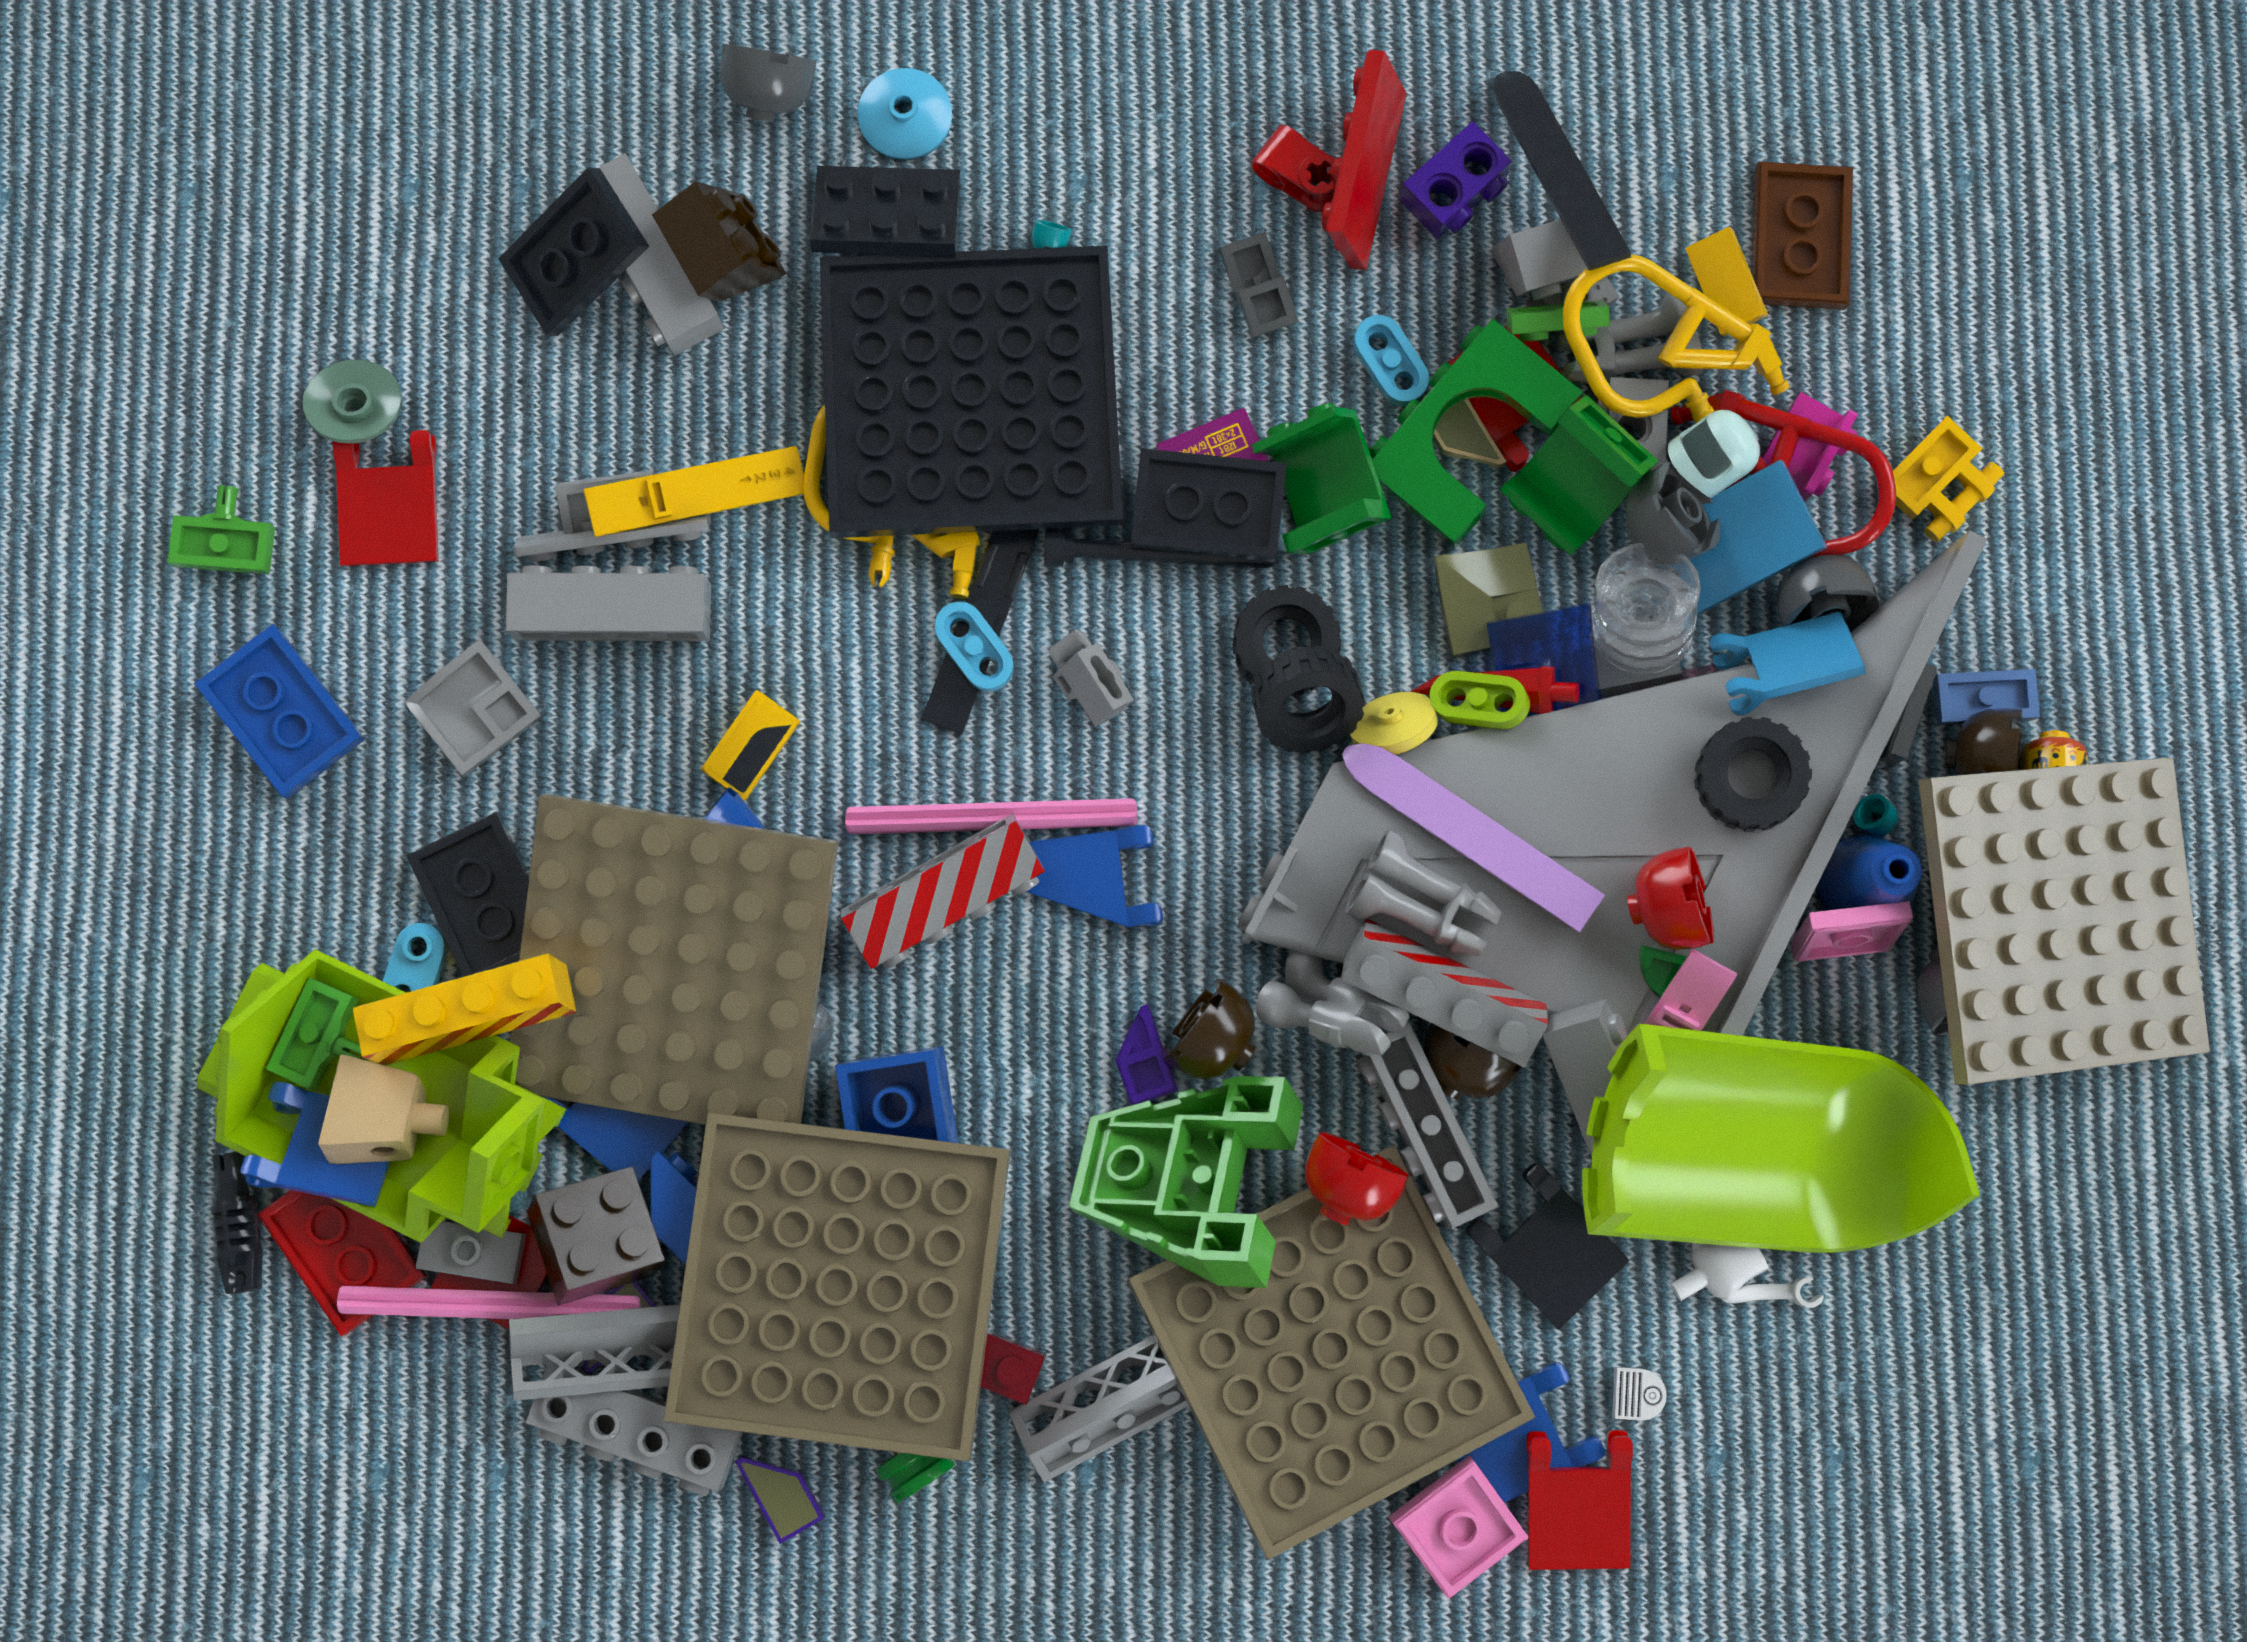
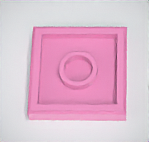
[1790,901,1913,962]
[1388,1455,1529,1599]

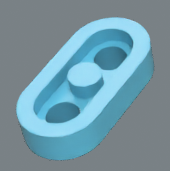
[1353,315,1429,407]
[935,602,1014,692]
[383,923,449,991]

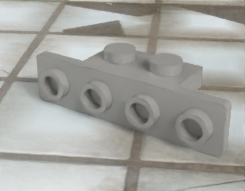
[513,470,711,562]

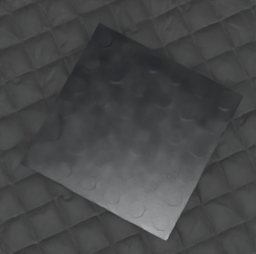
[820,246,1123,538]

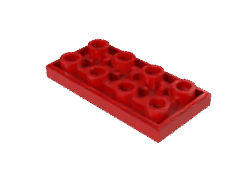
[1322,50,1407,270]

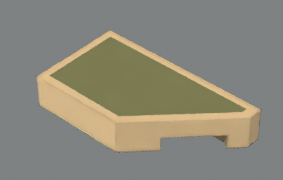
[1433,399,1506,469]

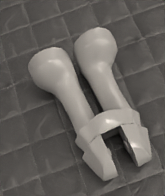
[1557,292,1703,383]
[1345,829,1502,956]

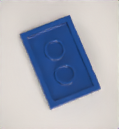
[194,624,365,799]

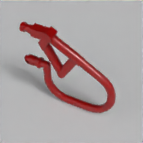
[1670,389,1896,558]

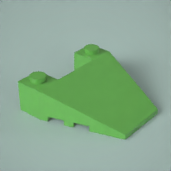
[1069,1076,1303,1288]

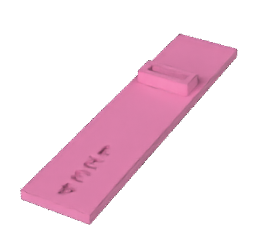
[1644,949,1737,1031]

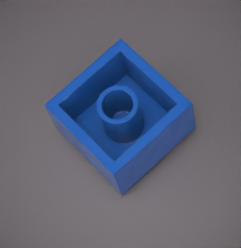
[835,1046,959,1143]

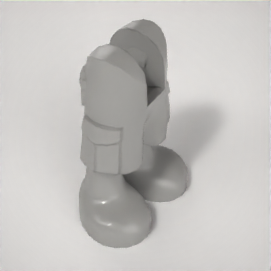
[1256,950,1409,1055]

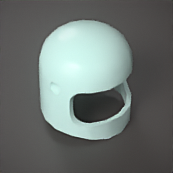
[1668,410,1760,498]

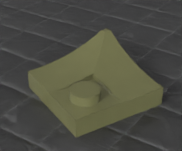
[1433,542,1548,659]

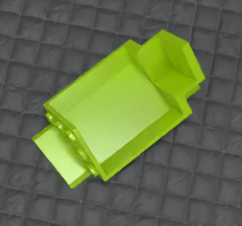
[197,949,566,1243]

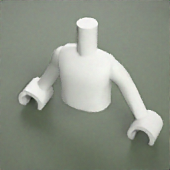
[1671,1243,1824,1308]

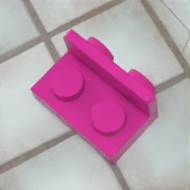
[1762,392,1858,502]

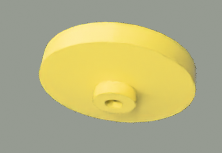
[1350,692,1438,755]

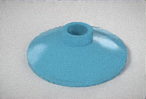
[857,68,952,161]

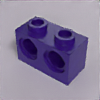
[1399,121,1512,240]

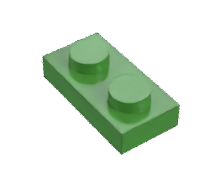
[1506,300,1610,341]

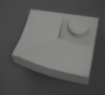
[404,639,542,778]

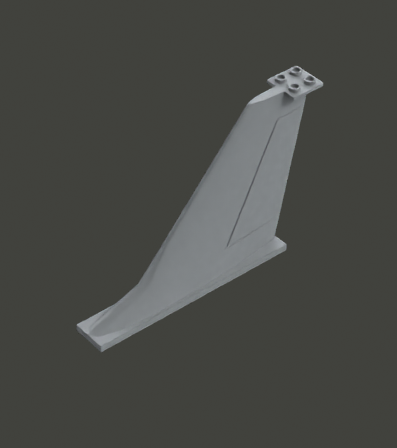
[1237,530,1987,1036]

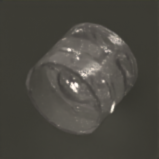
[1591,543,1701,675]

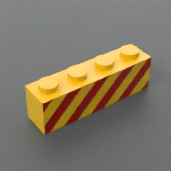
[353,953,577,1066]

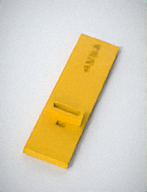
[583,446,804,538]

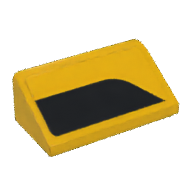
[701,690,801,801]

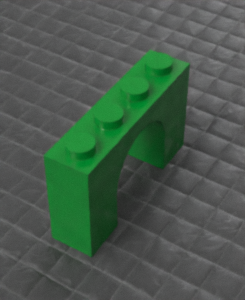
[1369,318,1583,549]

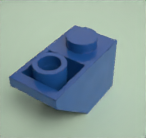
[651,1151,697,1265]

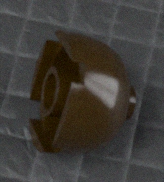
[1945,708,2022,776]
[1161,978,1255,1080]
[1423,1023,1522,1100]

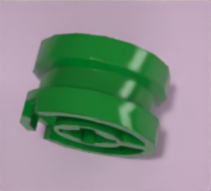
[874,1452,955,1504]

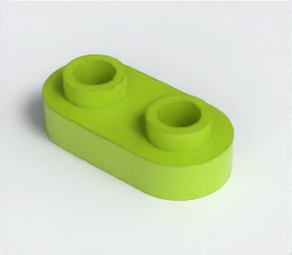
[1430,671,1530,729]

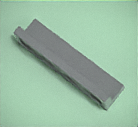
[509,1305,680,1401]
[1008,1335,1189,1483]

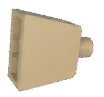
[318,1055,449,1164]

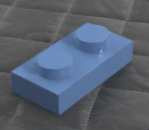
[1933,669,2040,725]

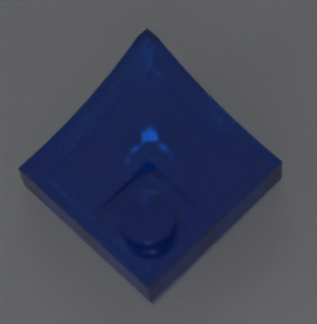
[1486,603,1602,715]

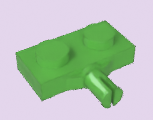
[167,485,275,575]
[266,977,367,1091]

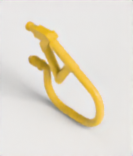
[1563,254,1790,424]
[803,404,980,599]

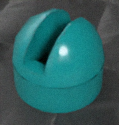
[1031,219,1072,248]
[1854,794,1899,837]

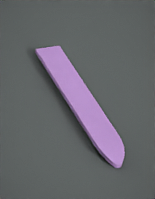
[1342,743,1605,933]

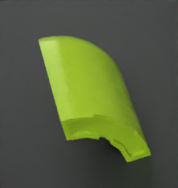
[1582,1024,1980,1253]

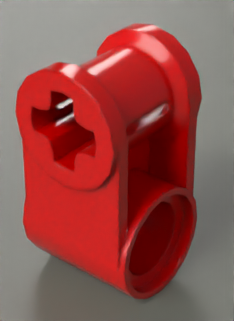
[1250,125,1335,212]

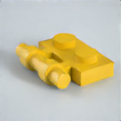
[1877,415,2004,542]

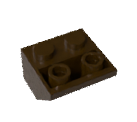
[652,181,786,301]

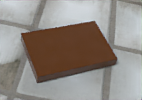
[1751,161,1853,310]

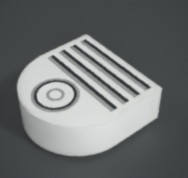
[1612,1367,1667,1420]

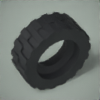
[1232,585,1341,697]
[1251,645,1365,754]
[1694,717,1812,832]

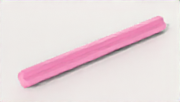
[845,798,1137,835]
[337,1286,641,1319]

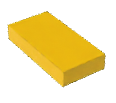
[1685,227,1769,336]

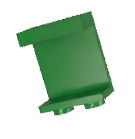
[1500,395,1659,556]
[1252,403,1391,555]

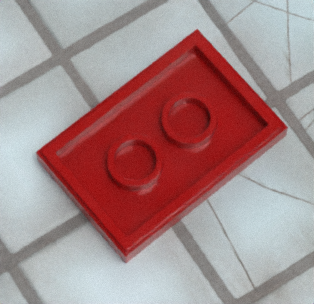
[257,1190,428,1337]

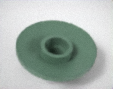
[303,360,402,443]

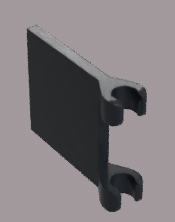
[1465,1163,1630,1330]

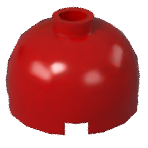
[1627,846,1714,950]
[1305,1132,1409,1225]

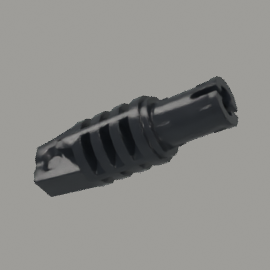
[211,1152,263,1294]

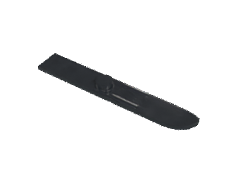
[1493,71,1631,271]
[921,529,1040,735]

